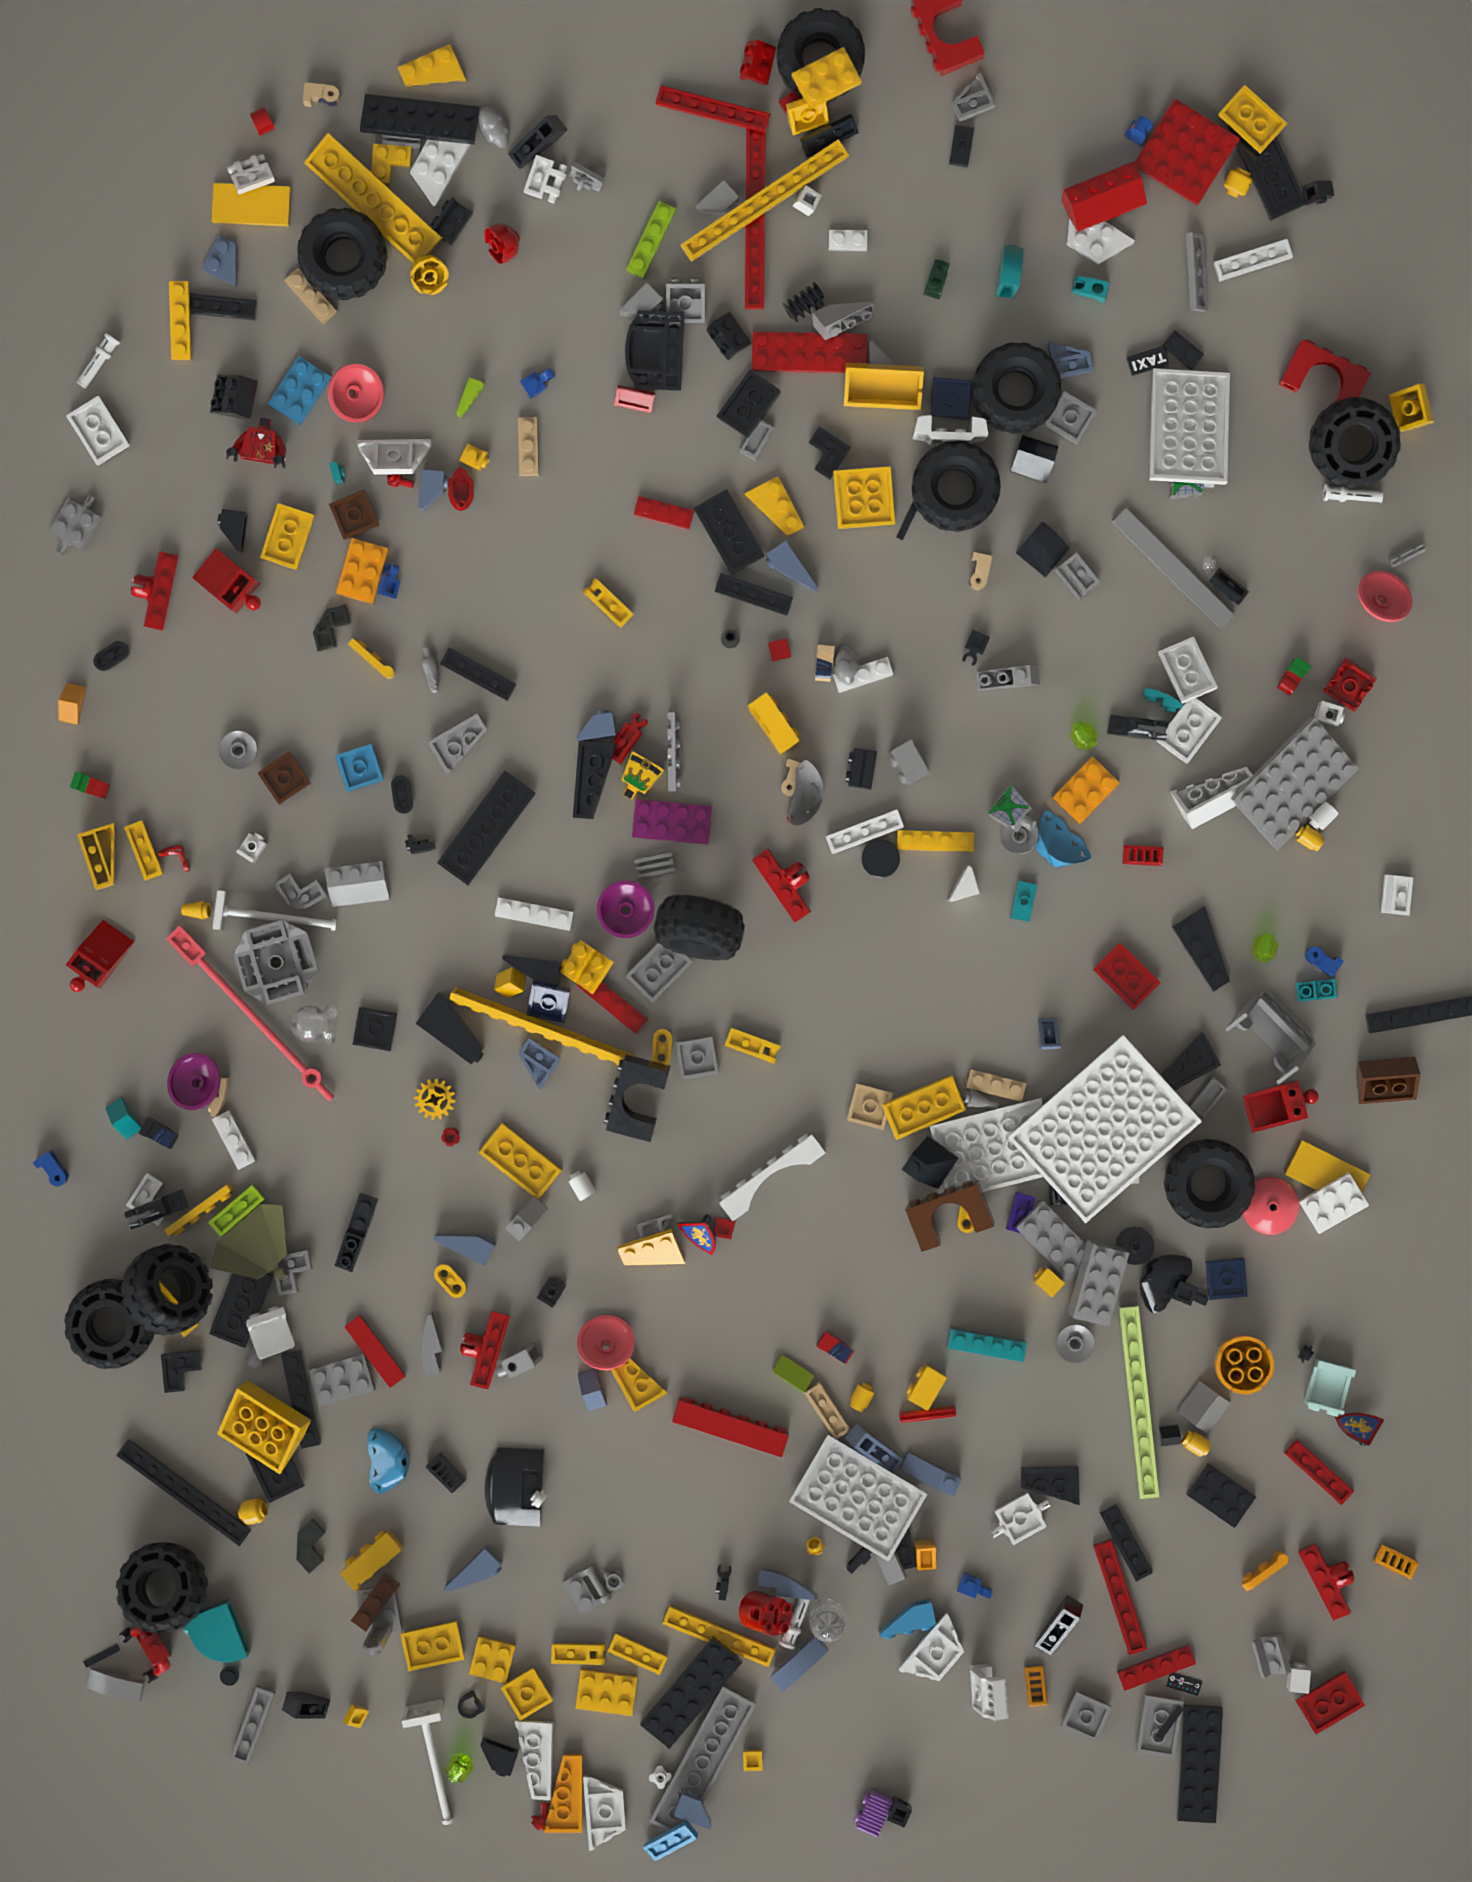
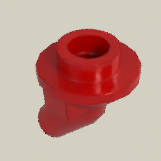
[387,474,414,488]
[531,1802,548,1831]

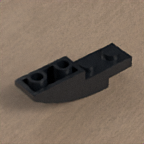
[334,1193,379,1272]

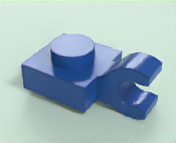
[520,368,555,398]
[377,563,400,599]
[957,1572,993,1599]

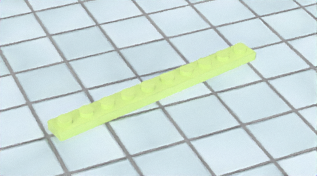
[1119,1305,1159,1499]

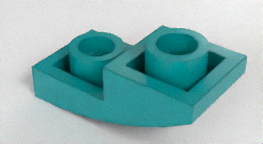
[1142,688,1182,712]
[1296,979,1338,1002]

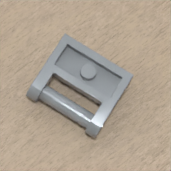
[563,1564,612,1615]

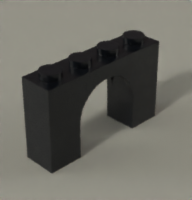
[604,1054,671,1142]

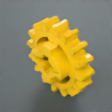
[414,1078,456,1120]

